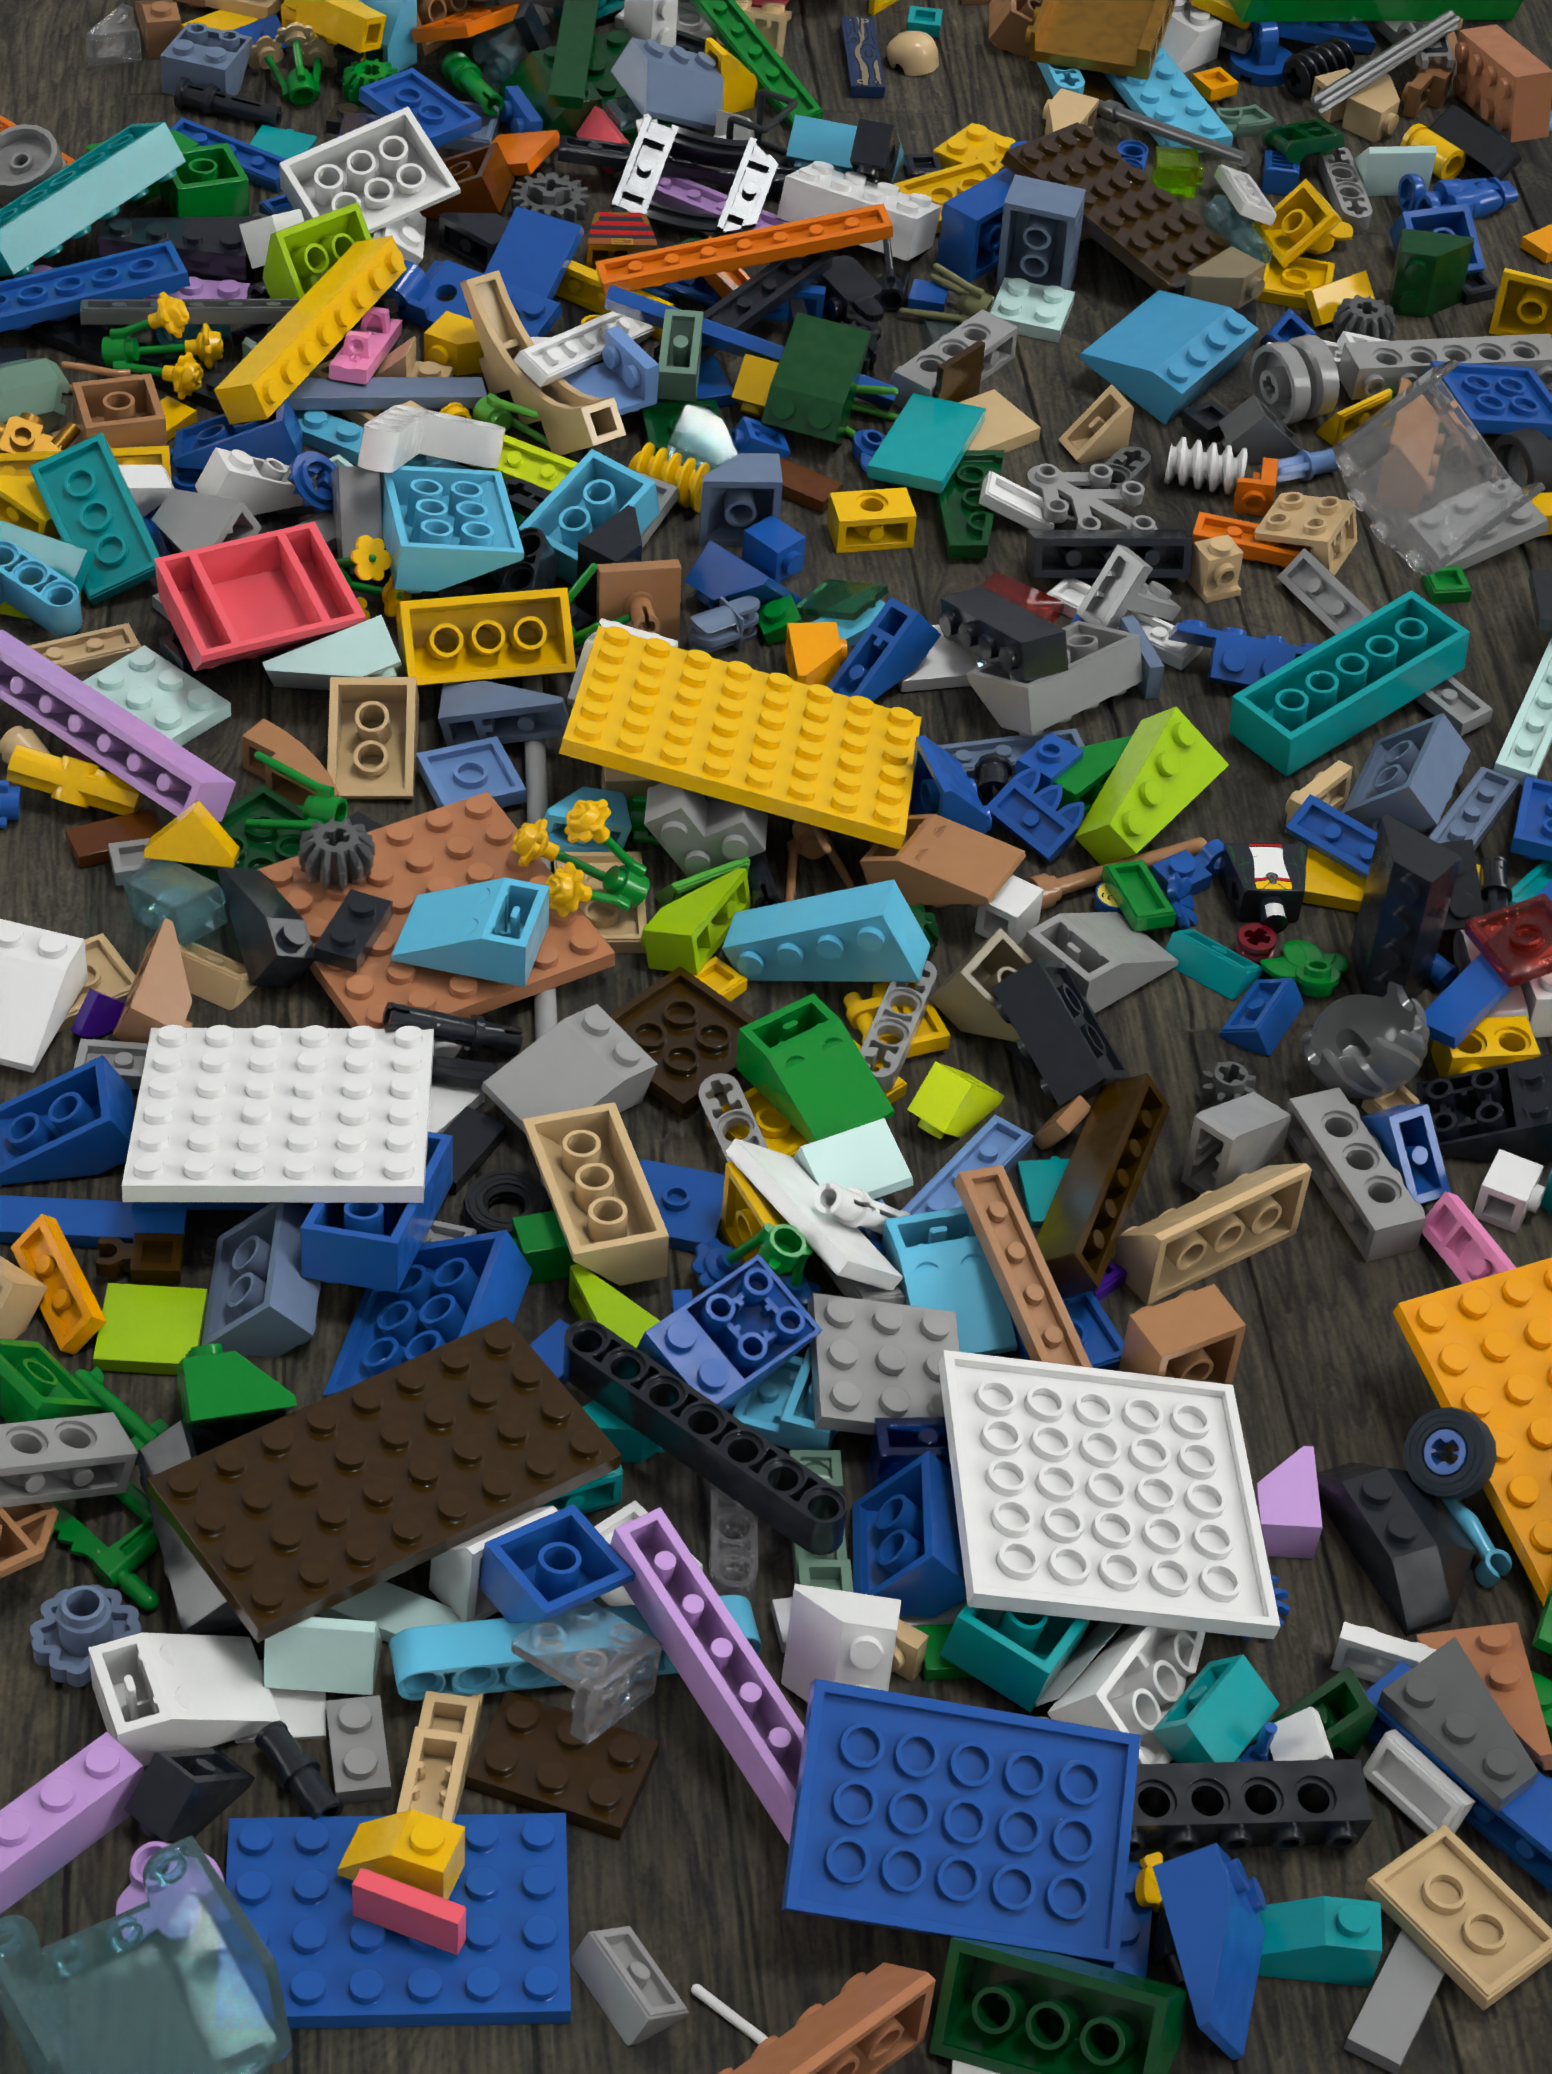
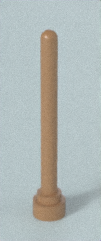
[1025,837,1207,910]

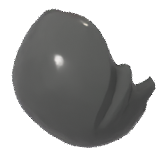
[1300,982,1430,1100]

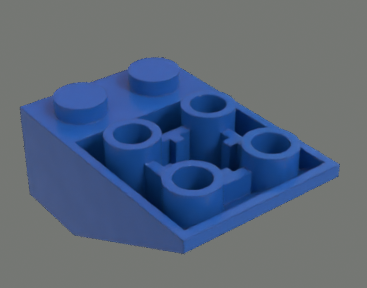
[637,1254,822,1411]

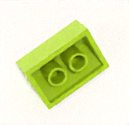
[262,202,372,299]

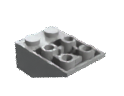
[1024,912,1179,1014]

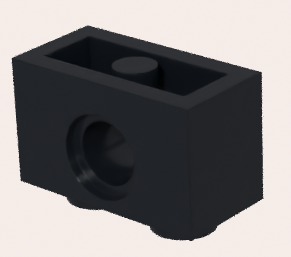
[850,118,900,185]

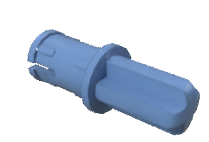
[1276,448,1341,483]

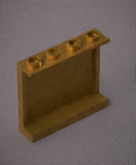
[1025,0,1176,80]

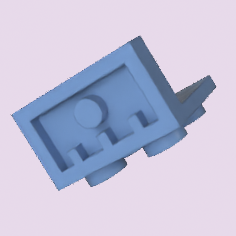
[563,326,659,415]

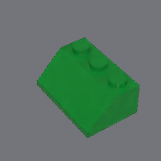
[175,1343,297,1426]

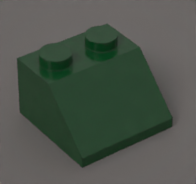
[1388,228,1474,318]

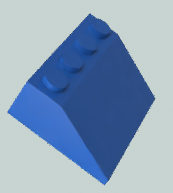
[323,1230,533,1398]

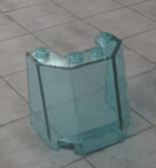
[0,1835,293,2074]

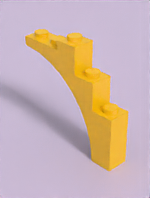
[283,0,387,53]

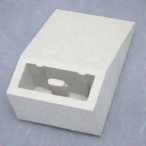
[88,1633,281,1767]

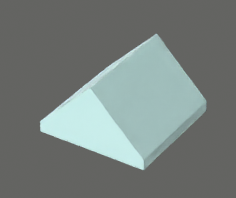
[1353,146,1437,196]
[793,1118,913,1199]
[264,1617,382,1695]

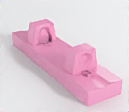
[329,306,402,385]
[1422,1191,1516,1284]

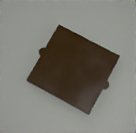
[932,340,985,402]

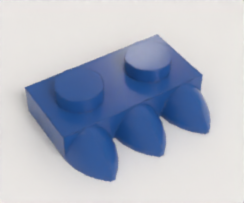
[987,767,1084,865]

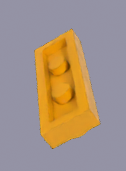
[11,1214,107,1355]

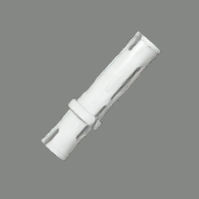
[814,1182,911,1235]

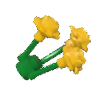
[101,291,224,399]
[511,799,650,918]

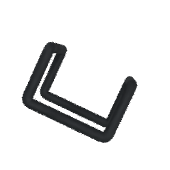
[726,89,798,167]

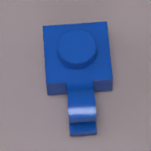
[1151,839,1224,895]

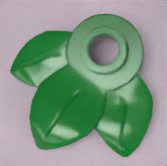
[1260,940,1348,997]

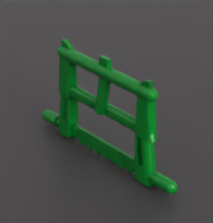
[5,1366,170,1611]

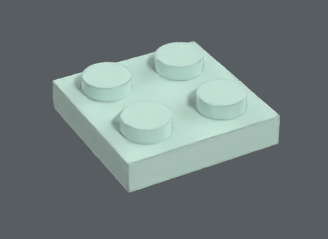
[990,277,1075,343]

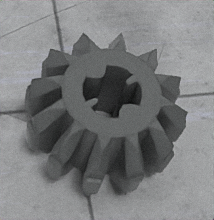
[1332,295,1396,341]
[298,817,375,890]

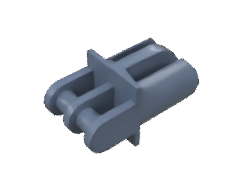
[689,596,760,654]

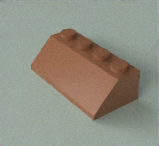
[718,1962,936,2074]

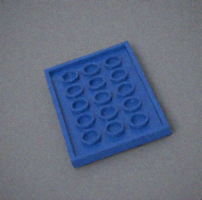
[781,1679,1141,1964]
[219,1813,571,2030]

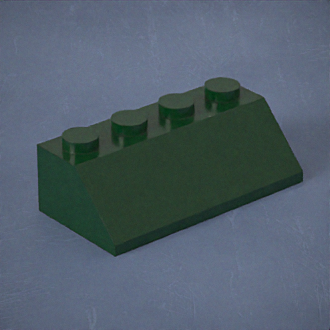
[929,1936,1189,2074]

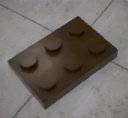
[465,1691,659,1840]

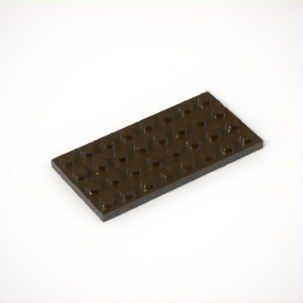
[146,1317,622,1643]

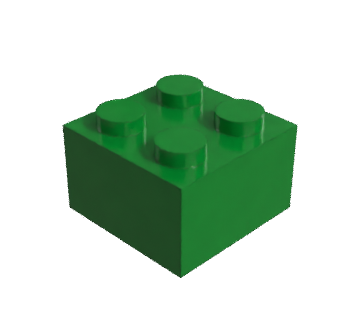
[159,143,250,217]

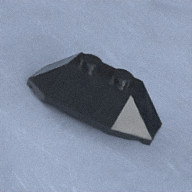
[1317,1462,1475,1637]

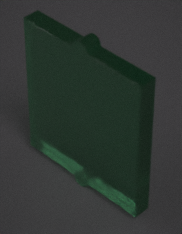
[796,579,889,621]

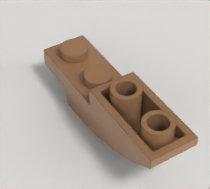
[1401,31,1458,119]

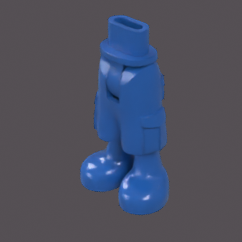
[1398,173,1518,219]

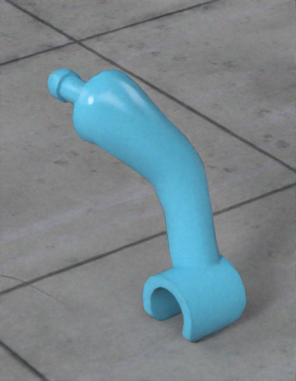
[1441,1498,1512,1588]

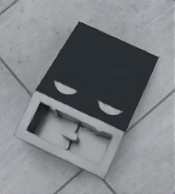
[1416,1055,1552,1164]

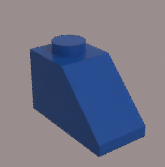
[1360,1104,1451,1204]

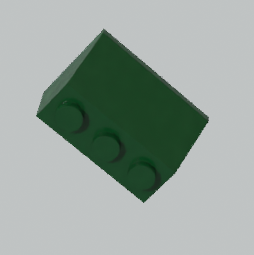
[499,46,602,137]

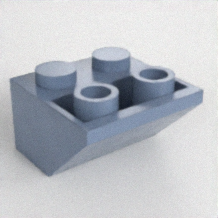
[160,23,253,96]

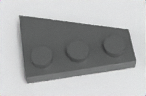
[1378,1637,1539,1812]

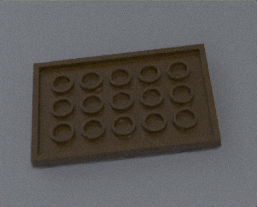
[1000,122,1231,292]

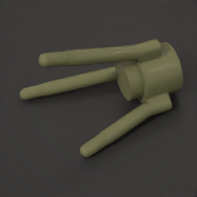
[899,263,994,324]

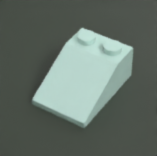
[262,615,406,691]

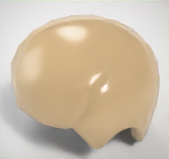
[887,30,939,76]

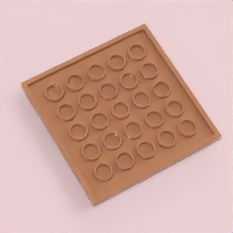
[257,792,615,1029]

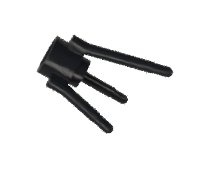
[877,238,910,312]

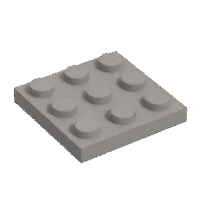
[808,1293,960,1444]

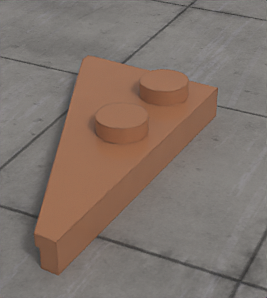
[1416,1622,1552,1771]

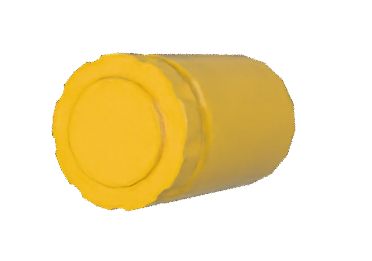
[1400,123,1466,180]

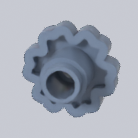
[30,1584,142,1687]

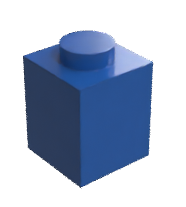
[742,515,806,583]

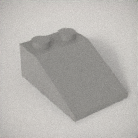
[481,1004,658,1133]

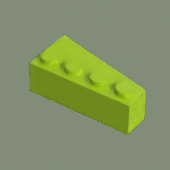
[1074,706,1229,865]

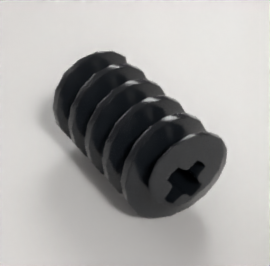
[1282,38,1355,98]

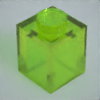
[1151,146,1204,198]

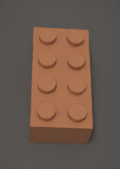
[1453,24,1552,143]

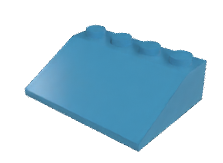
[1078,290,1259,425]

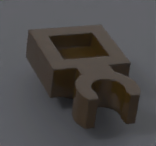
[96,1233,185,1284]

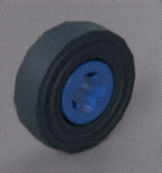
[1404,1407,1497,1500]

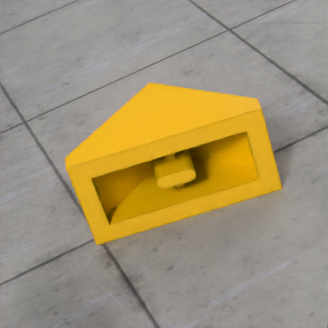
[144,800,240,868]

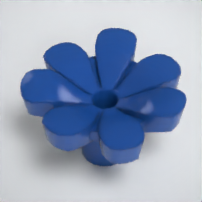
[1166,872,1198,929]

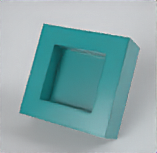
[906,6,943,38]

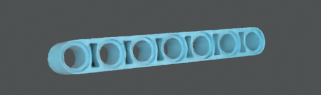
[389,1595,762,1701]

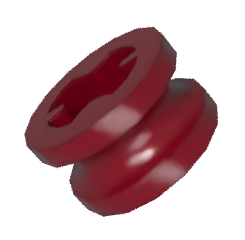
[1234,923,1277,965]

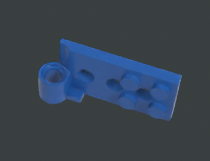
[384,260,562,337]

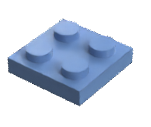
[416,736,526,808]

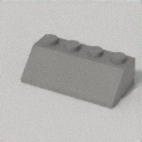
[967,620,1143,737]

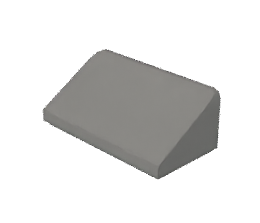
[571,1926,690,2046]

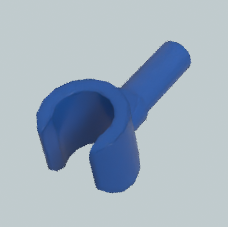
[1239,1722,1277,1762]

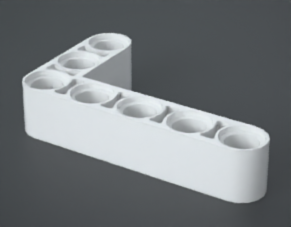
[358,405,505,473]

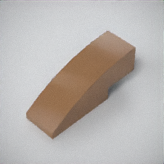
[242,718,339,806]

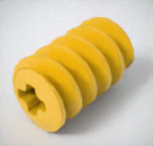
[628,442,710,513]

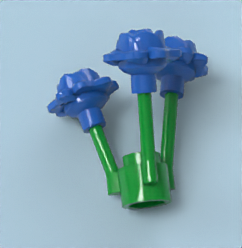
[691,1223,821,1305]

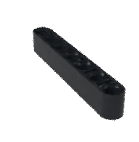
[563,1320,848,1555]

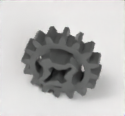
[511,172,589,224]

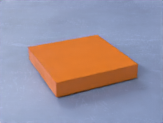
[490,130,560,176]

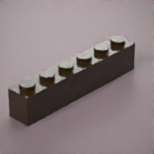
[1036,1072,1170,1298]

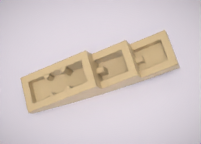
[396,1691,485,1823]

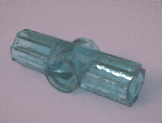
[1203,195,1273,264]

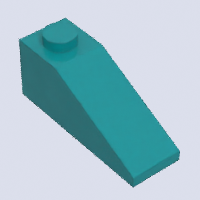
[1258,1896,1382,1987]

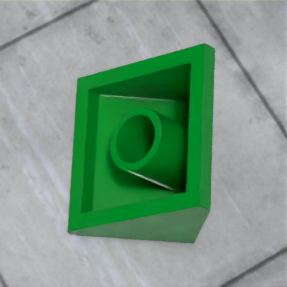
[0,1339,102,1423]

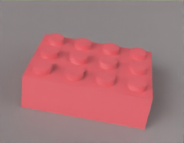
[154,521,366,671]

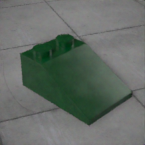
[761,312,872,445]

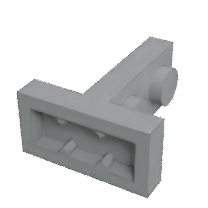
[1076,545,1181,629]

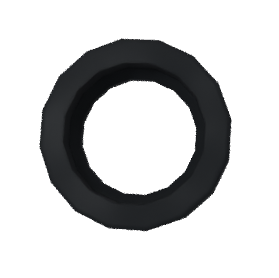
[1490,428,1552,494]

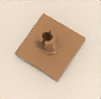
[596,559,681,639]

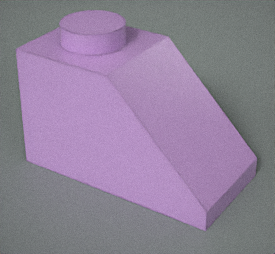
[1254,1446,1323,1559]

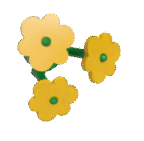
[335,535,412,620]

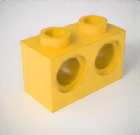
[1431,1016,1541,1078]

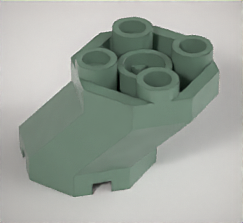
[0,358,69,434]

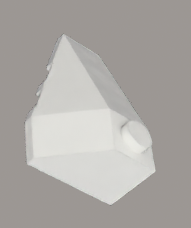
[1047,1624,1206,1764]

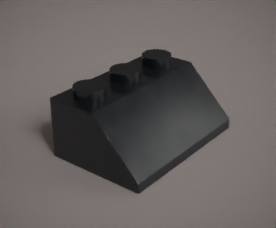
[991,958,1131,1106]

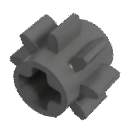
[1199,1061,1257,1108]

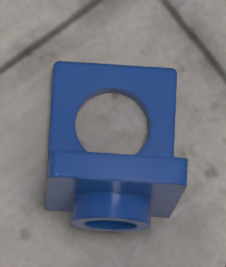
[1015,733,1084,790]

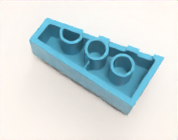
[722,879,931,982]

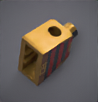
[587,207,657,270]

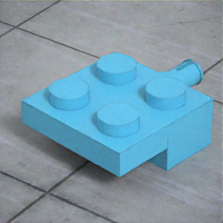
[732,1346,839,1450]

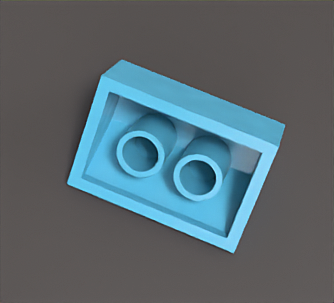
[786,114,904,182]

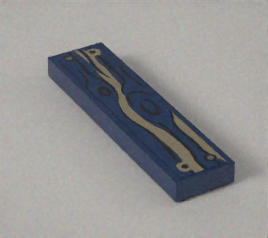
[840,16,885,98]

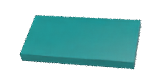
[867,393,986,494]
[29,432,161,606]

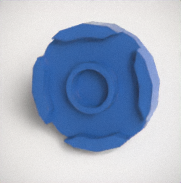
[1228,21,1292,87]

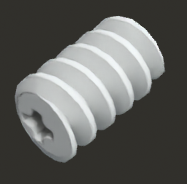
[1164,437,1248,496]

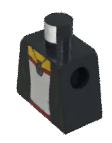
[1218,843,1307,934]

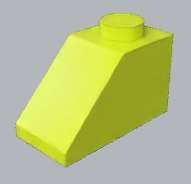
[907,1061,1005,1139]

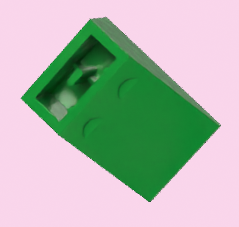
[736,993,895,1143]

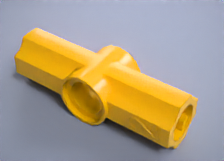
[6,744,143,815]

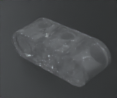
[708,1484,758,1608]

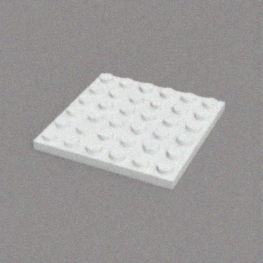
[122,1025,434,1203]
[938,1350,1281,1639]

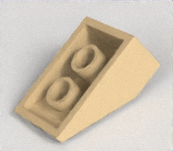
[327,677,419,799]

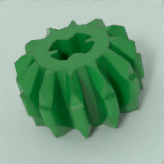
[342,58,398,108]

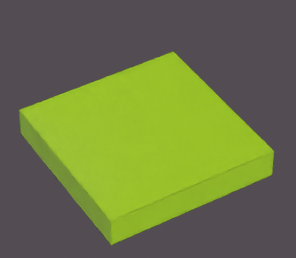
[93,1283,208,1375]

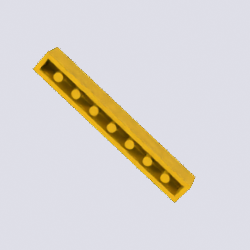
[214,235,407,424]

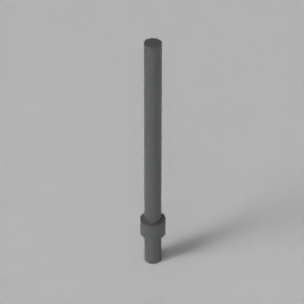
[1088,95,1251,167]

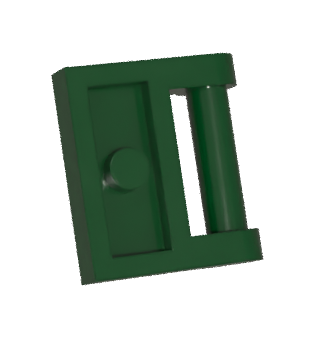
[1262,118,1345,163]

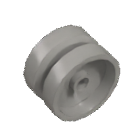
[0,124,67,209]
[1249,334,1340,425]

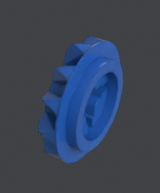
[287,451,337,513]

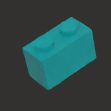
[1152,1654,1280,1763]

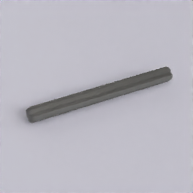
[1309,10,1461,114]

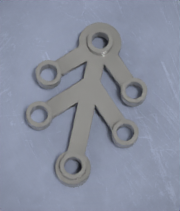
[1027,463,1158,530]

